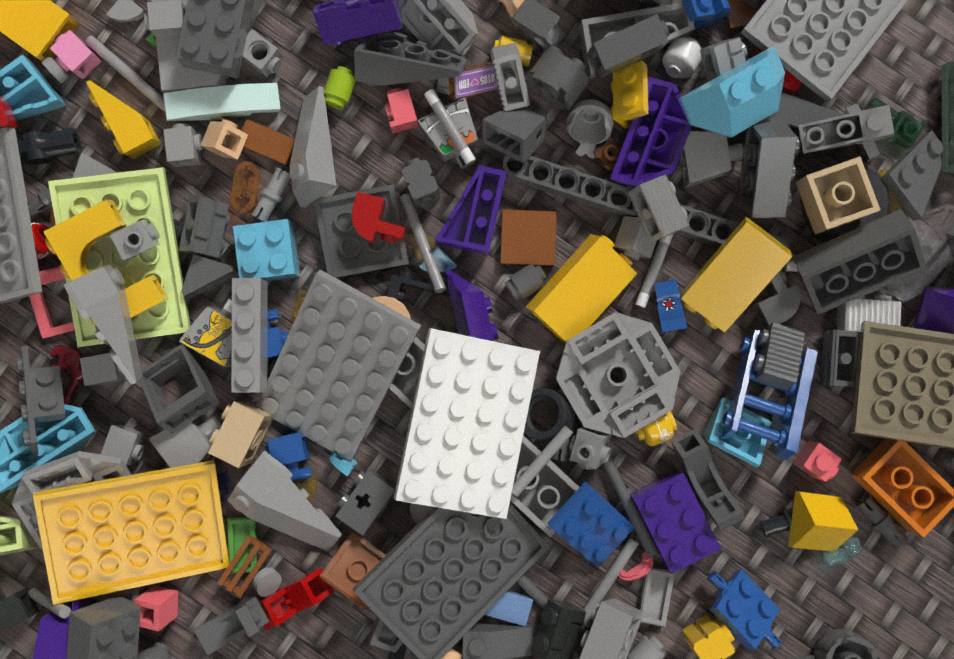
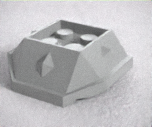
[555,312,680,438]
[12,451,131,549]

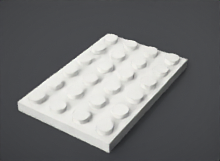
[394,328,540,519]

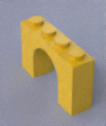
[44,200,169,326]

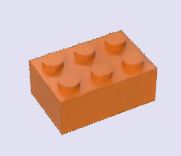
[850,439,954,538]

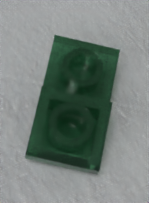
[865,98,924,149]

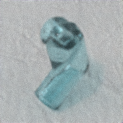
[822,536,862,567]

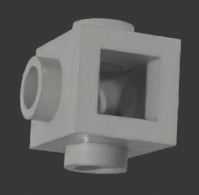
[569,426,612,470]

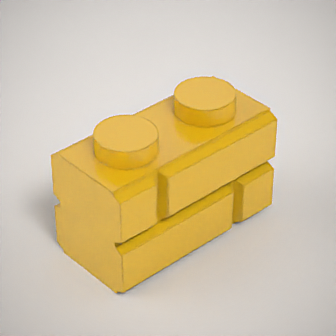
[682,615,735,659]

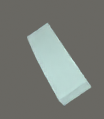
[163,83,280,121]

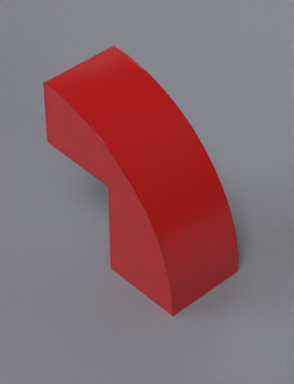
[259,567,334,631]

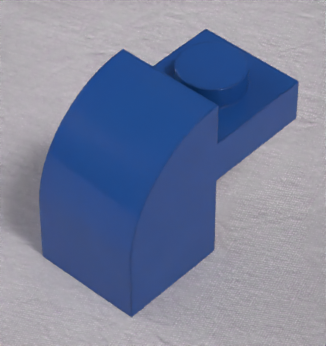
[682,0,731,29]

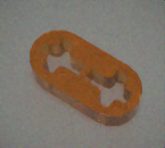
[231,162,262,214]

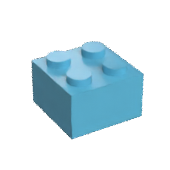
[233,219,300,281]

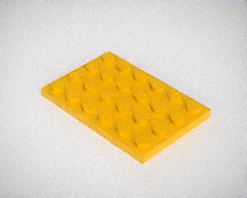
[33,460,229,605]

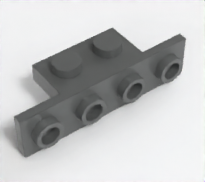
[17,346,66,456]

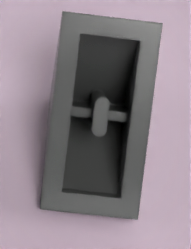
[181,254,239,298]

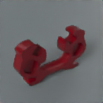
[50,345,84,405]

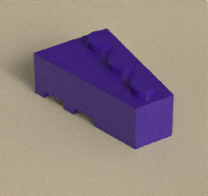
[313,0,402,45]
[434,165,507,256]

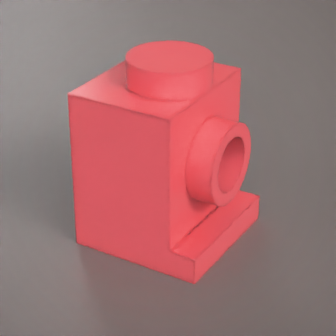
[385,88,418,134]

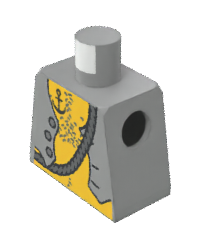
[179,298,232,367]

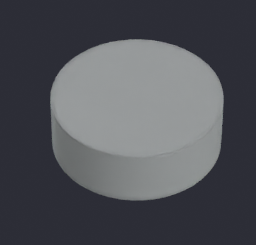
[41,56,69,84]
[252,567,282,597]

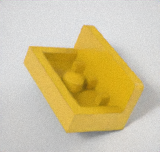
[611,61,648,129]

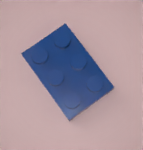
[547,481,634,568]

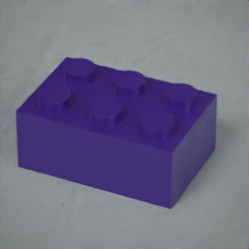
[629,470,721,574]

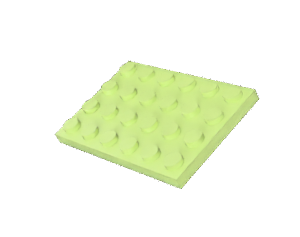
[48,167,191,347]

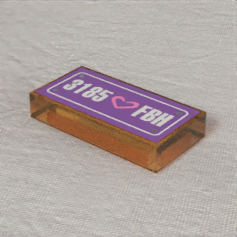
[448,62,498,100]

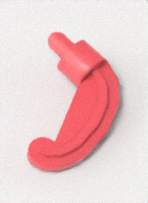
[618,549,653,581]

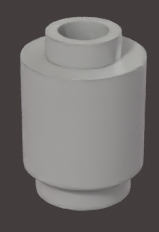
[628,635,666,659]

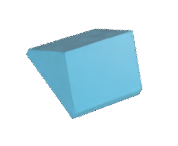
[702,397,772,468]

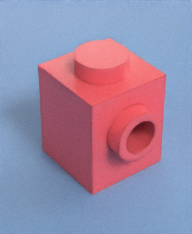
[793,441,842,482]
[134,585,178,631]

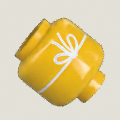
[635,411,677,446]

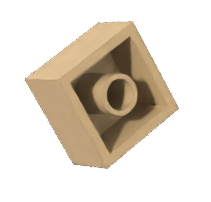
[795,157,880,234]
[208,400,273,468]

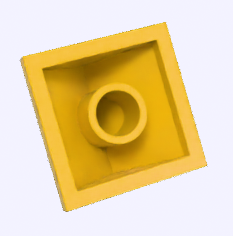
[788,491,858,551]

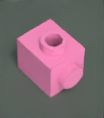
[50,30,102,79]

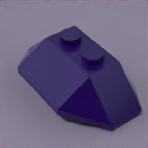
[610,77,692,188]
[445,270,499,341]

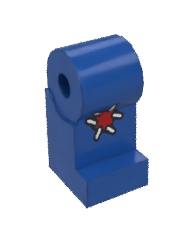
[654,279,687,333]

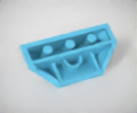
[679,46,785,137]
[0,404,96,493]

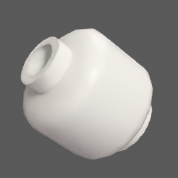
[662,37,702,78]

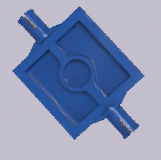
[707,569,782,651]

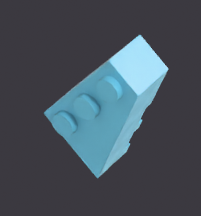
[0,55,67,121]

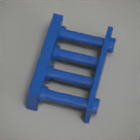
[721,330,818,460]

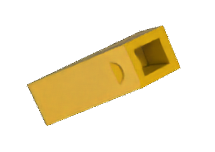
[86,80,161,159]

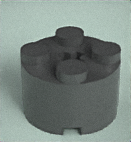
[525,45,589,111]
[814,629,880,659]

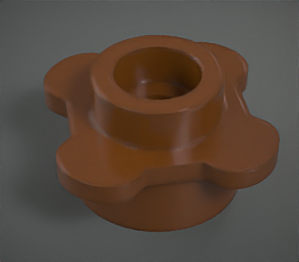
[594,138,621,170]

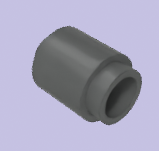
[505,263,547,301]

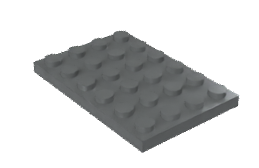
[352,503,549,659]

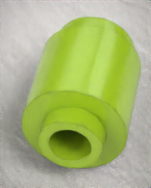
[323,66,356,109]

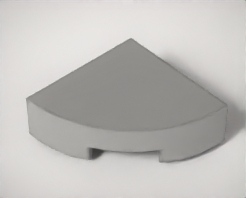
[106,0,146,23]

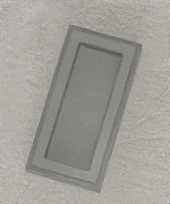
[639,567,675,627]

